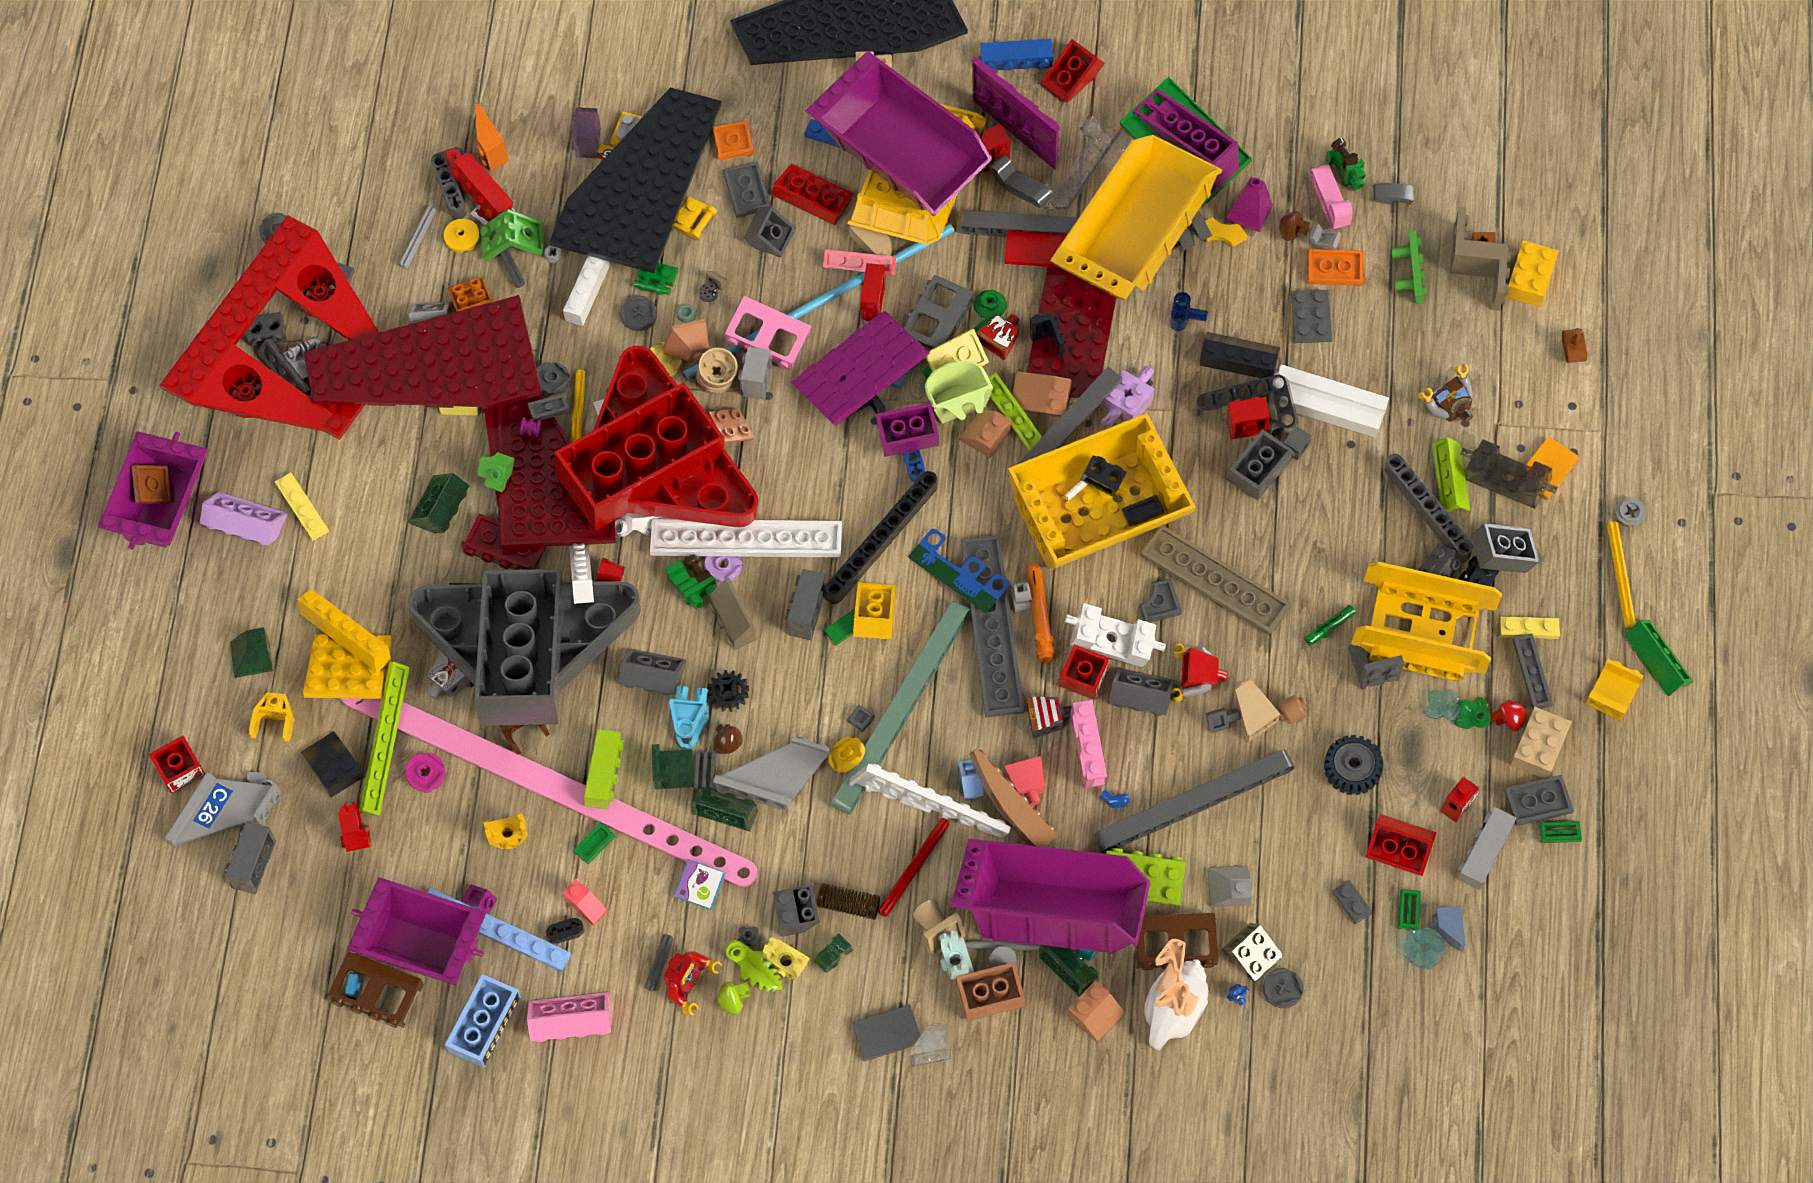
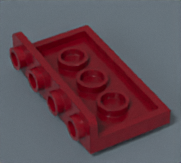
[461,513,546,570]

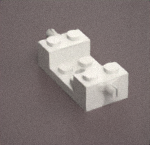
[1064,603,1166,667]

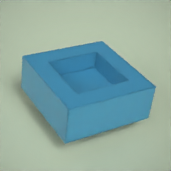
[345,974,362,1000]

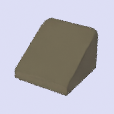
[706,271,729,291]

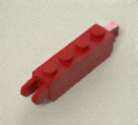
[444,148,513,220]

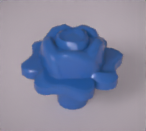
[1227,984,1249,1005]

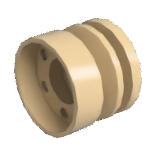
[696,347,738,394]

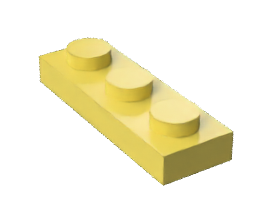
[1500,617,1560,639]

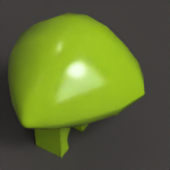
[717,982,751,1015]

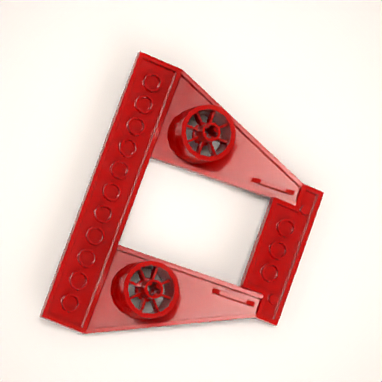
[159,215,379,440]

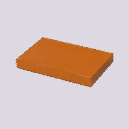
[1307,249,1364,286]

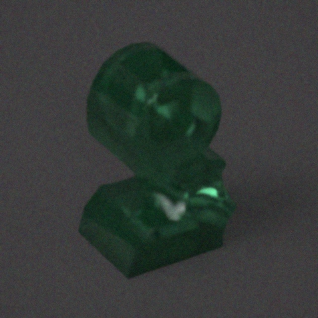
[814,933,853,973]

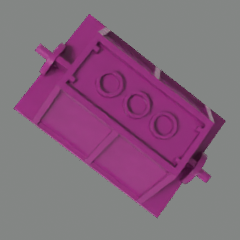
[98,431,208,550]
[347,877,486,986]

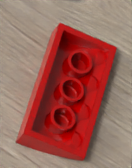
[772,163,854,225]
[1004,230,1073,268]

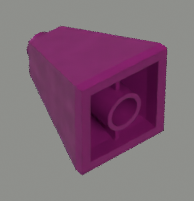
[1226,177,1273,232]

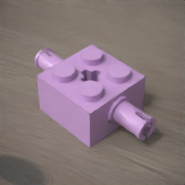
[1101,366,1154,428]

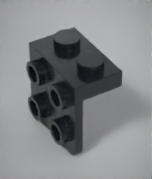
[1029,312,1066,360]

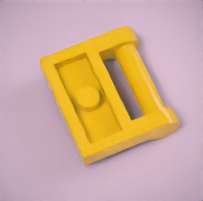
[673,196,717,240]

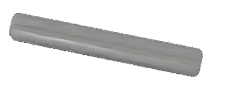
[399,205,436,269]

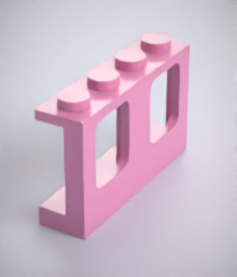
[725,296,811,370]
[1070,700,1107,789]

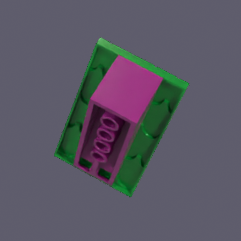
[1120,76,1252,207]

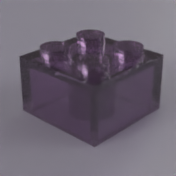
[570,107,601,158]

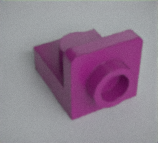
[461,884,497,915]

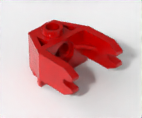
[338,802,372,852]

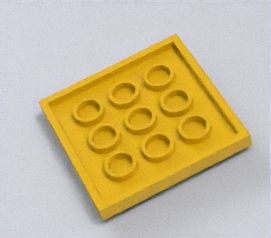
[303,634,392,699]

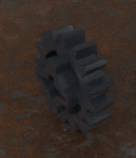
[707,670,749,712]

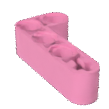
[1310,164,1353,230]

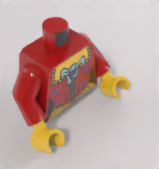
[663,951,722,1015]

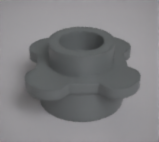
[738,926,758,946]

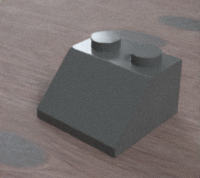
[744,206,796,257]

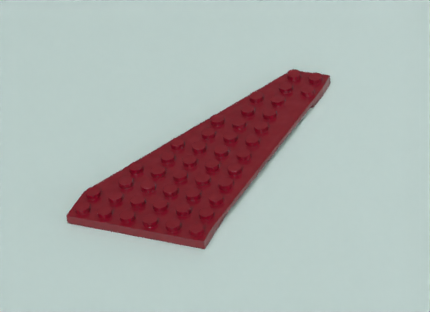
[484,395,616,549]

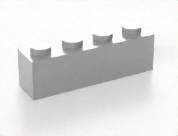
[1457,807,1516,890]

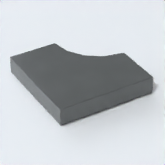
[1139,578,1182,623]

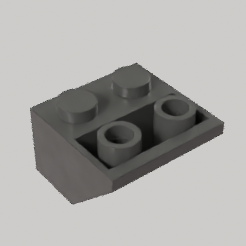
[773,884,820,937]

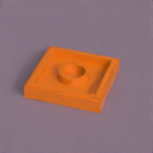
[712,121,754,160]

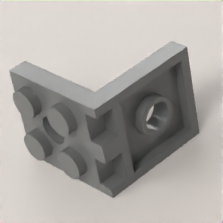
[1348,644,1404,689]

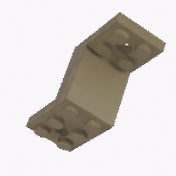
[1450,207,1511,311]

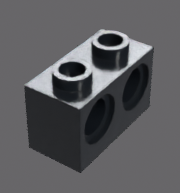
[1080,455,1127,497]

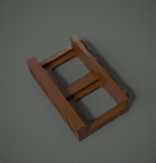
[1136,913,1218,971]
[328,951,424,1028]

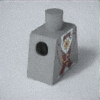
[427,653,471,699]

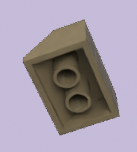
[708,578,756,650]

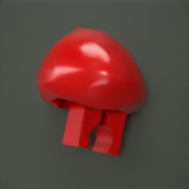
[1490,700,1527,732]

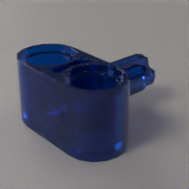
[1170,292,1208,331]

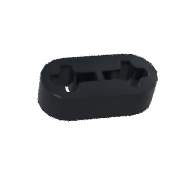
[546,918,584,944]

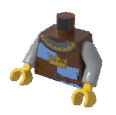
[1418,364,1473,423]

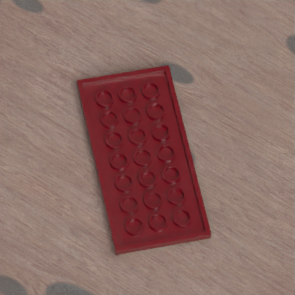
[1027,267,1118,399]

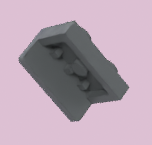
[1418,545,1462,578]

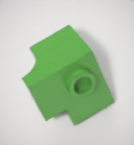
[477,452,515,492]

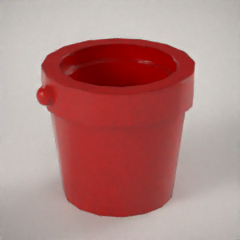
[597,558,625,582]

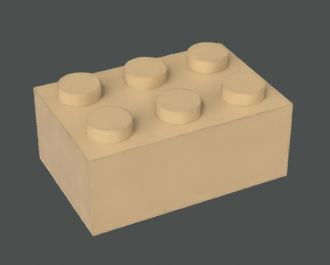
[1511,707,1572,779]

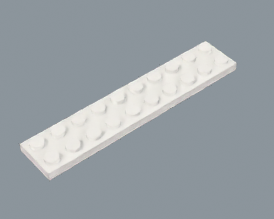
[650,519,842,557]

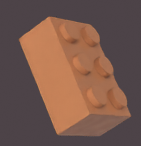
[956,962,1025,1022]

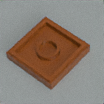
[131,465,172,504]

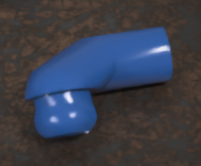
[1099,790,1130,808]

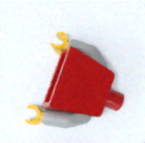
[1172,643,1227,702]

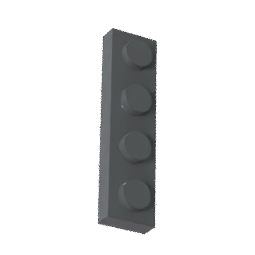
[257,339,311,396]
[1513,634,1553,710]

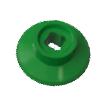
[974,290,1007,319]

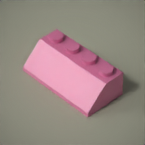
[527,992,611,1042]

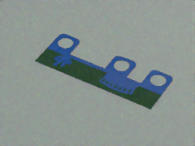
[908,529,1010,613]

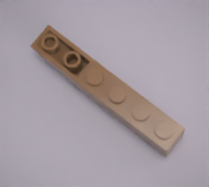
[969,748,1057,847]

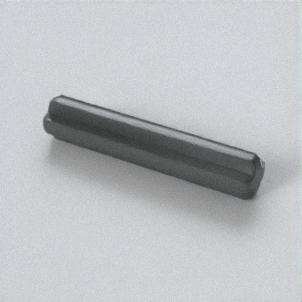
[499,248,525,288]
[645,934,673,991]

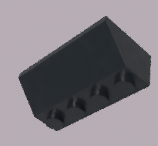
[1199,332,1280,379]

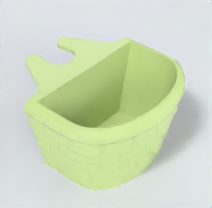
[925,361,993,424]

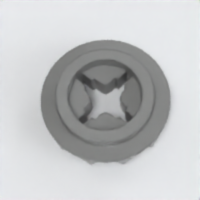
[1615,498,1646,527]

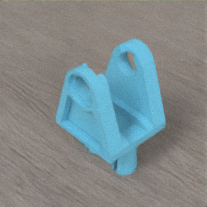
[669,686,709,750]

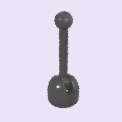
[1268,413,1284,436]

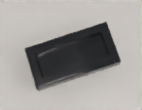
[1122,495,1164,527]

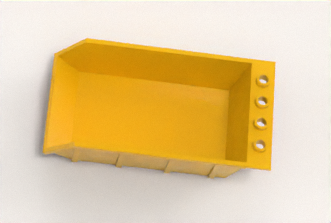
[847,104,987,245]
[1050,135,1222,300]

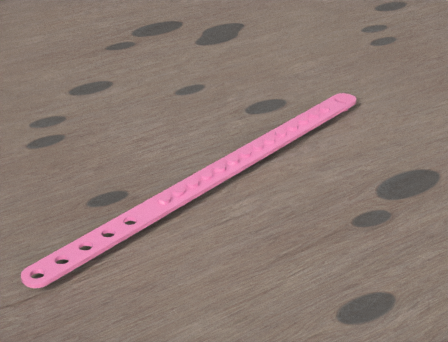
[341,698,758,887]

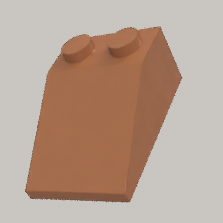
[1012,371,1072,418]

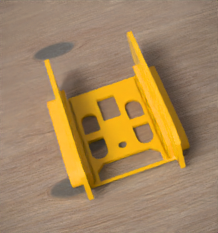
[1351,562,1502,681]

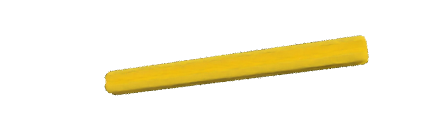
[571,369,586,443]
[1607,521,1636,628]

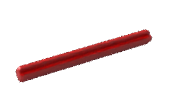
[878,818,949,917]

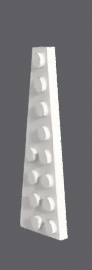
[848,764,1011,838]

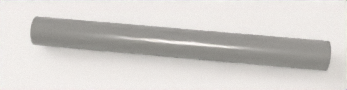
[965,941,1042,951]

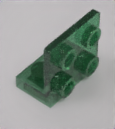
[652,744,694,790]

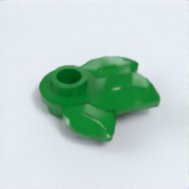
[1454,696,1491,729]

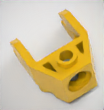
[249,692,295,742]
[483,812,528,849]

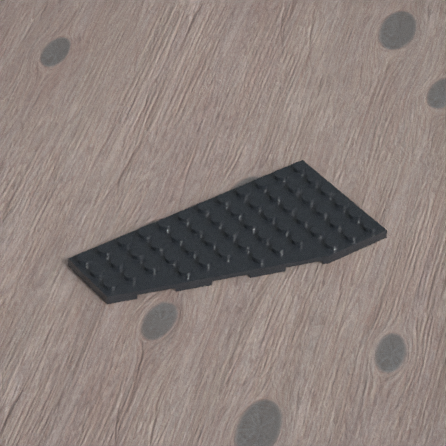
[549,87,722,274]

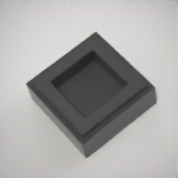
[847,705,875,732]

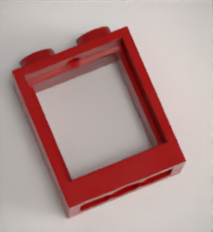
[860,263,886,322]

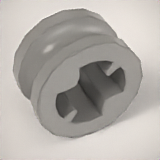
[545,245,562,263]

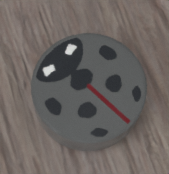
[699,283,718,302]

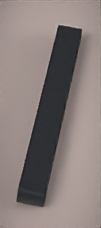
[825,471,937,604]

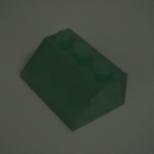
[408,473,470,534]
[692,787,758,832]
[1039,945,1099,997]

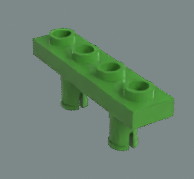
[1392,230,1427,304]

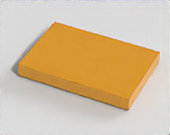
[1516,437,1580,500]

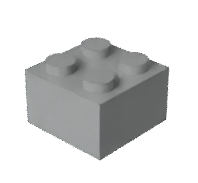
[738,347,772,400]

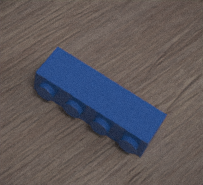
[980,39,1053,71]

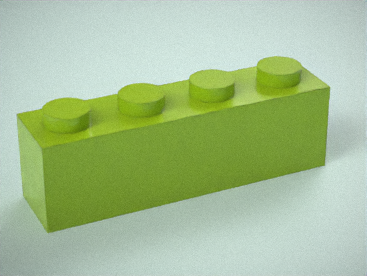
[584,729,624,810]

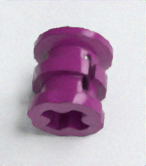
[520,417,541,437]

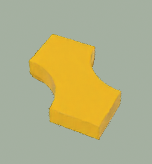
[1205,217,1248,247]

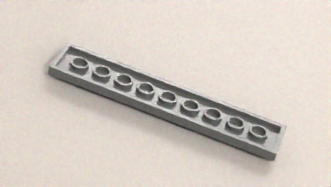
[962,535,1024,718]

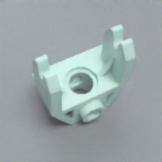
[940,931,974,980]

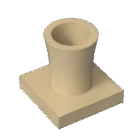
[913,900,965,958]

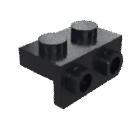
[1459,556,1499,587]

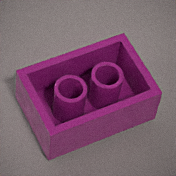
[876,403,939,457]

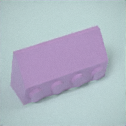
[199,492,288,545]

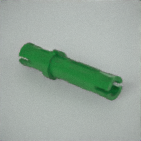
[1304,604,1356,647]

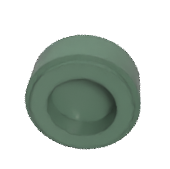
[677,304,696,323]

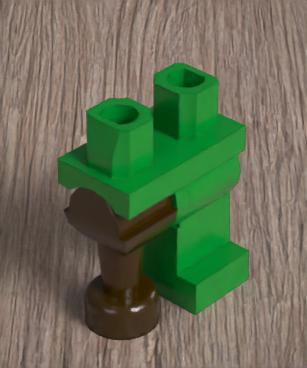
[1326,138,1366,191]
[665,554,717,610]

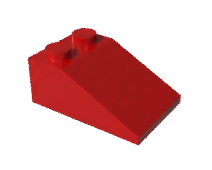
[1040,39,1105,103]

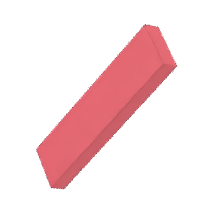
[823,249,896,275]

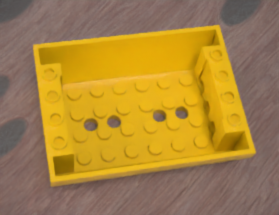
[1008,413,1196,570]

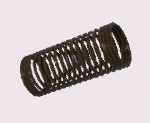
[817,883,880,920]

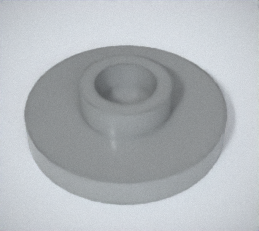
[989,946,1017,967]

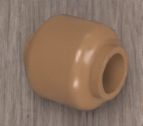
[1278,695,1308,724]

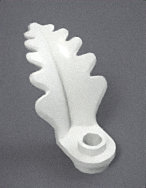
[615,513,669,537]

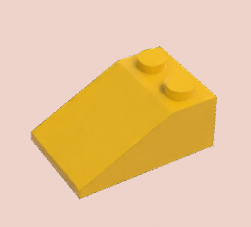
[853,582,896,639]

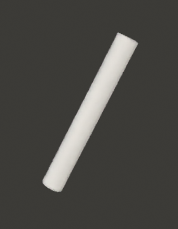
[1064,461,1107,501]

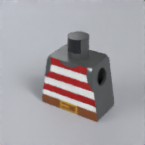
[1026,697,1072,738]

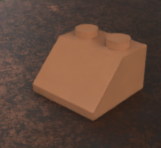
[959,410,1011,458]
[1068,980,1125,1043]

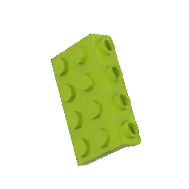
[1106,848,1186,906]

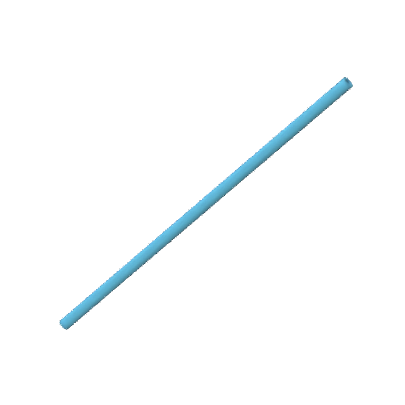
[682,224,954,380]

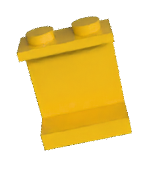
[1586,659,1644,721]

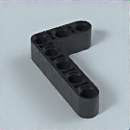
[1197,374,1298,429]

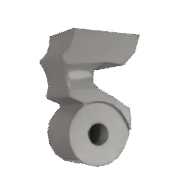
[1011,581,1032,613]

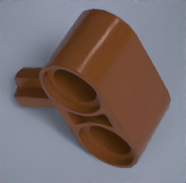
[1562,328,1587,363]

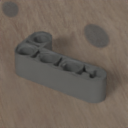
[431,147,466,220]
[989,154,1053,208]

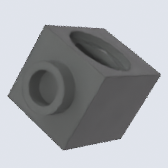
[1283,426,1311,461]

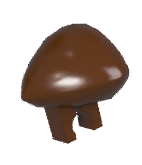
[1279,211,1310,241]
[713,724,743,755]

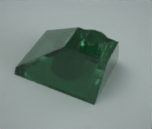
[230,627,273,678]

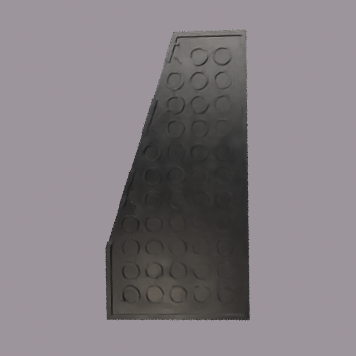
[730,0,968,65]

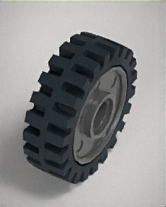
[1324,735,1383,795]

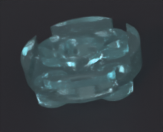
[1404,928,1445,969]

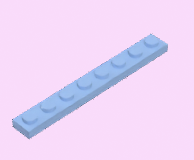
[428,888,571,972]

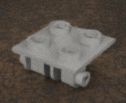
[282,337,321,380]

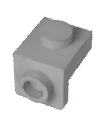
[1310,224,1341,250]

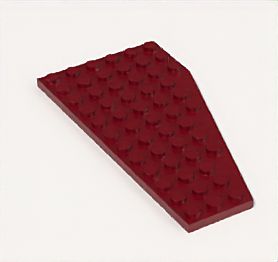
[304,295,543,409]

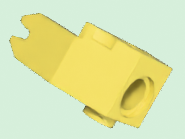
[763,937,810,979]

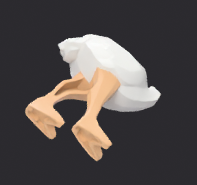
[1144,939,1209,1051]

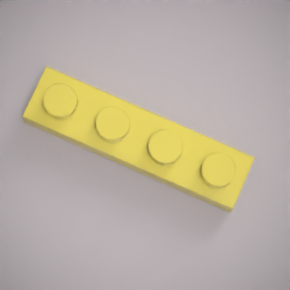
[275,472,329,541]

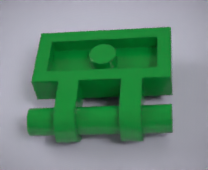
[634,263,678,295]

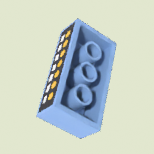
[445,974,521,1068]

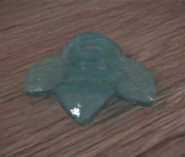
[1423,689,1460,720]

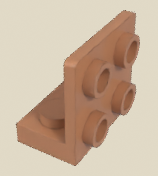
[708,408,754,449]

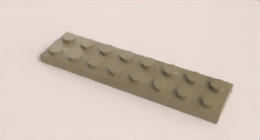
[1141,525,1291,635]

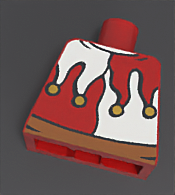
[976,314,1019,360]
[1440,777,1479,823]

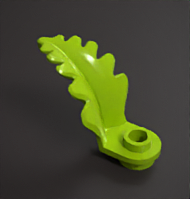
[725,940,783,992]

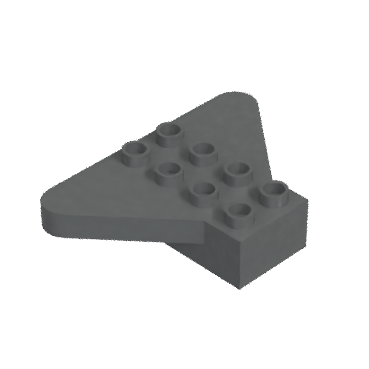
[408,569,641,726]

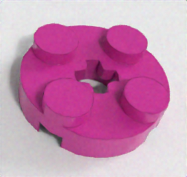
[406,753,446,793]

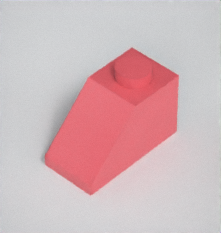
[562,879,607,925]

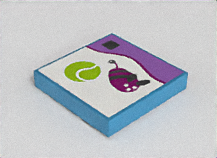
[674,859,725,910]

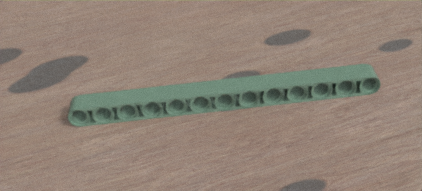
[832,601,970,815]

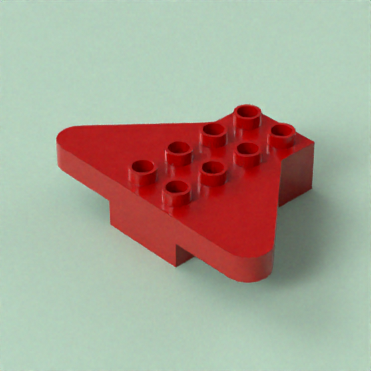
[554,345,758,531]

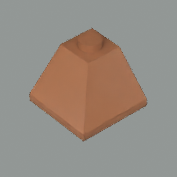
[662,319,709,362]

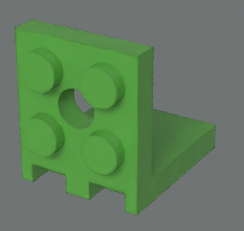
[480,209,544,261]

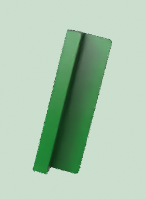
[1625,620,1694,696]

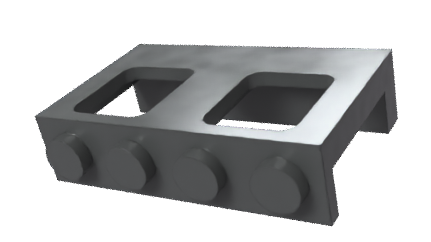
[902,275,974,349]

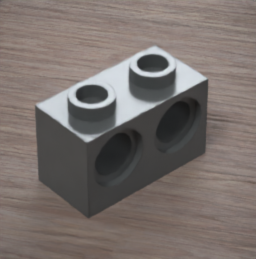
[246,312,287,346]

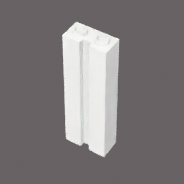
[1267,364,1389,438]

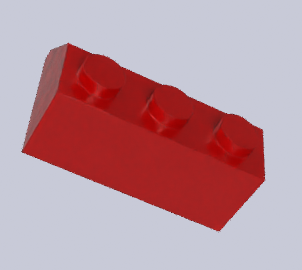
[1365,814,1437,876]

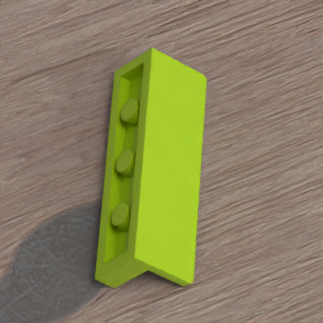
[1432,437,1470,513]

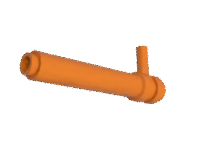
[1027,564,1056,663]

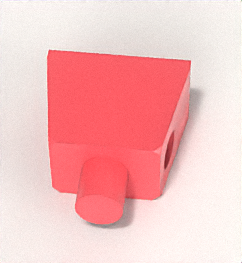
[1004,756,1045,806]

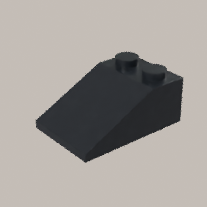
[301,731,364,798]

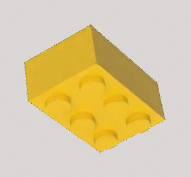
[1506,240,1559,307]

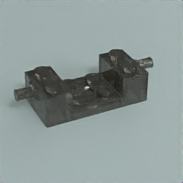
[1460,439,1558,509]

